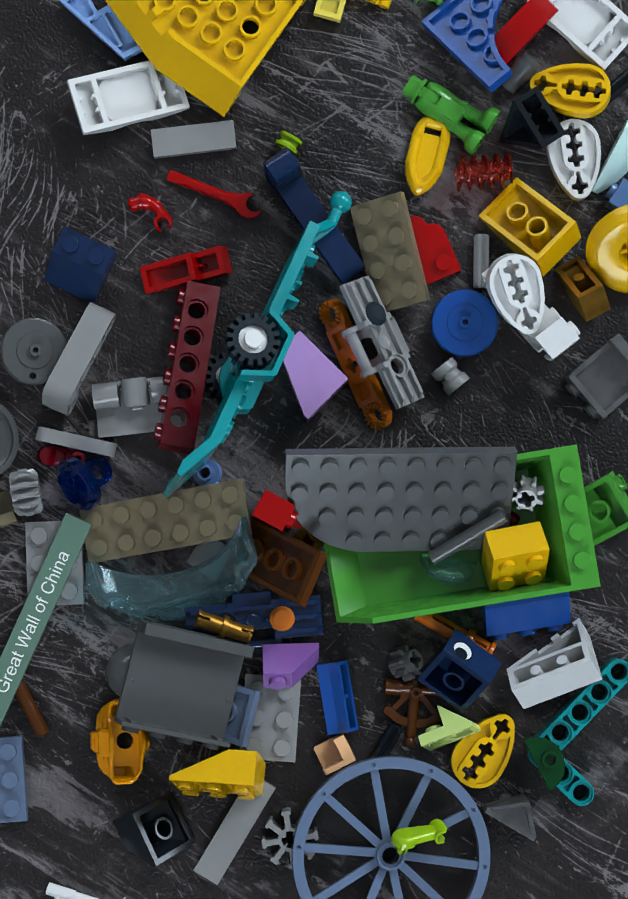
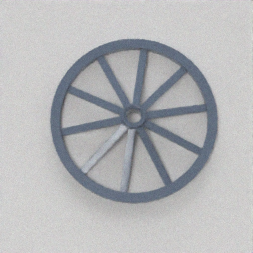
[292,756,490,899]

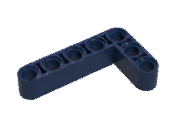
[263,147,365,284]

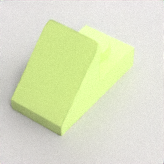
[418,705,481,751]

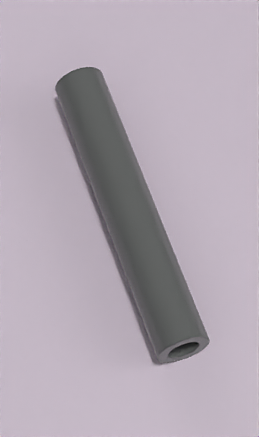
[428,509,508,565]

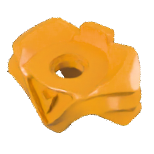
[90,698,150,785]

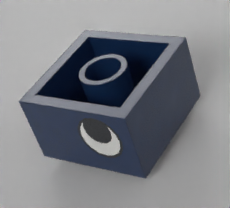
[417,629,502,713]

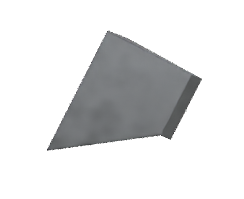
[482,794,537,841]

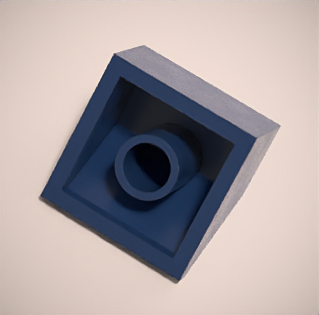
[44,226,118,304]

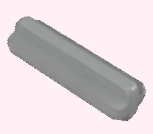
[473,234,489,289]

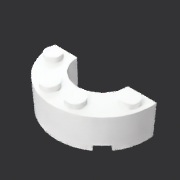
[481,253,580,361]

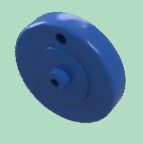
[431,289,498,357]

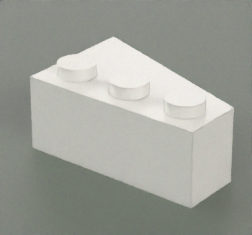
[507,618,602,709]

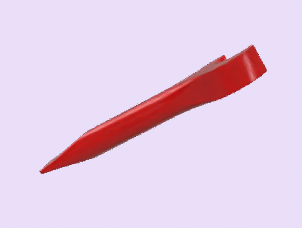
[166,170,261,219]

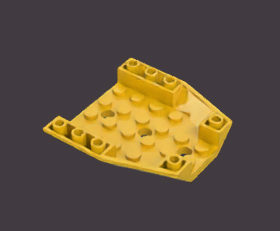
[105,0,307,117]

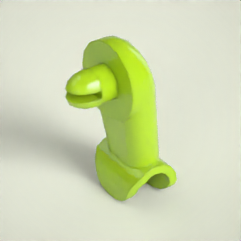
[391,819,447,855]

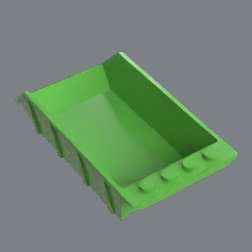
[324,444,601,624]

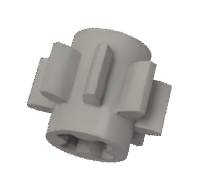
[512,475,545,512]

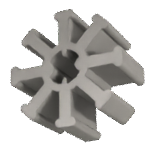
[262,807,319,868]

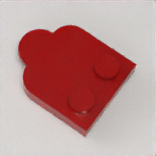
[410,216,461,285]

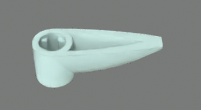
[591,120,628,194]

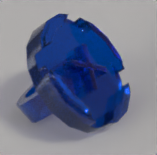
[57,457,112,511]

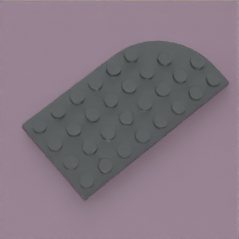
[284,447,517,552]

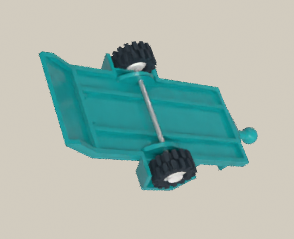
[163,191,352,498]

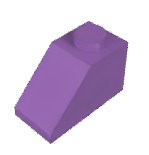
[262,643,319,690]

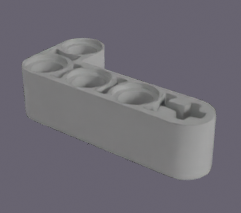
[42,302,116,416]

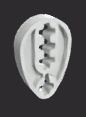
[546,119,601,201]
[486,253,545,334]

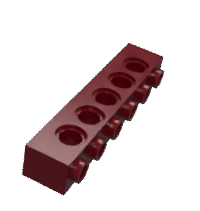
[153,281,221,455]

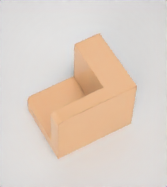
[314,733,356,775]

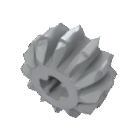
[9,468,43,516]

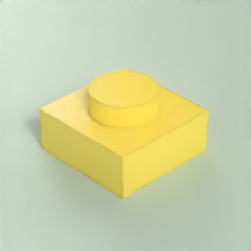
[314,0,346,23]

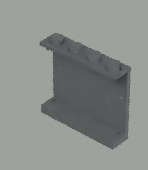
[114,619,254,750]

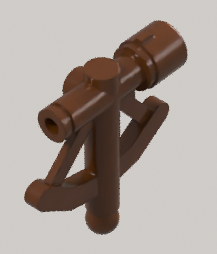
[383,677,441,747]

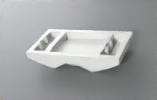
[523,0,628,71]
[67,61,190,135]

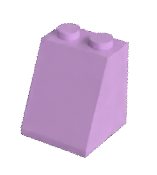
[283,331,348,422]

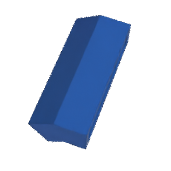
[316,660,359,735]

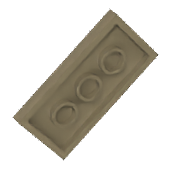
[350,191,431,312]

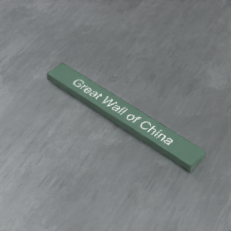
[0,513,93,727]

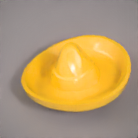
[586,204,628,293]

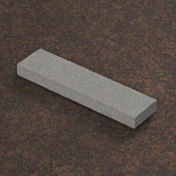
[193,780,276,885]

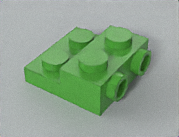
[584,471,628,546]

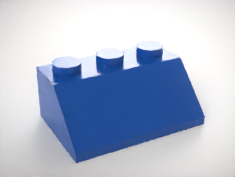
[480,592,571,640]

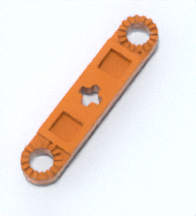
[318,299,392,430]

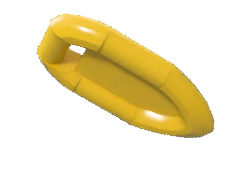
[405,116,450,196]

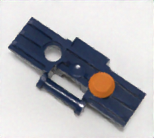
[185,588,323,650]

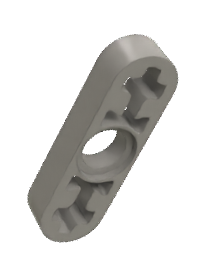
[35,426,117,458]

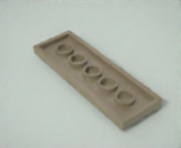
[79,478,254,564]

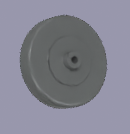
[0,318,67,386]

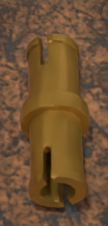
[194,610,254,644]

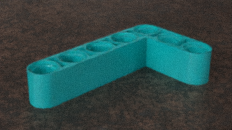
[525,658,628,806]

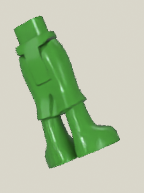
[402,75,501,155]

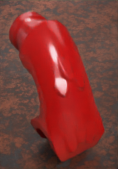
[127,193,173,232]

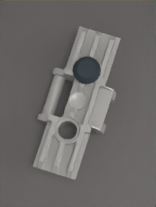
[339,275,424,410]

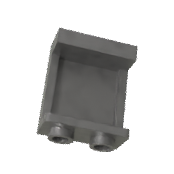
[564,333,628,421]

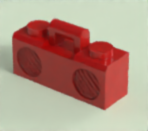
[252,490,302,531]

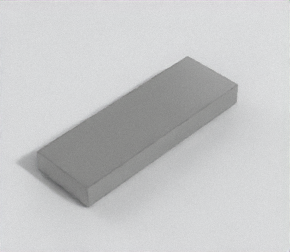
[151,120,237,159]

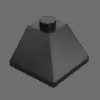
[113,791,195,867]

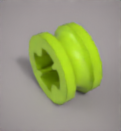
[275,130,303,155]

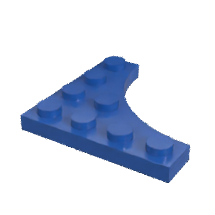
[421,0,513,93]

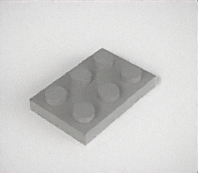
[25,521,85,605]
[240,673,301,762]

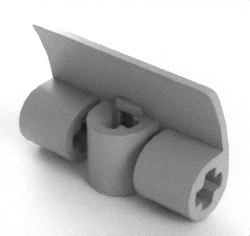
[92,376,182,438]

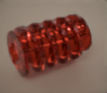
[454,152,513,192]

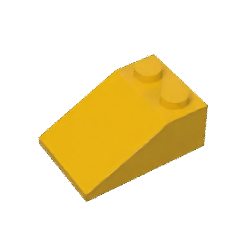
[478,177,582,277]

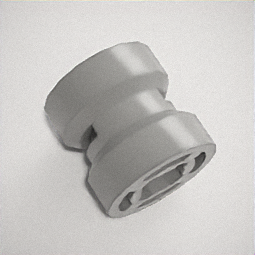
[431,357,470,396]

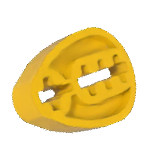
[530,63,611,119]
[450,713,515,788]

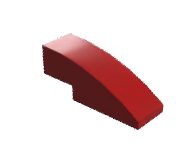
[495,0,559,65]
[139,246,233,294]

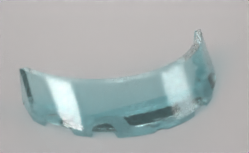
[86,516,258,621]

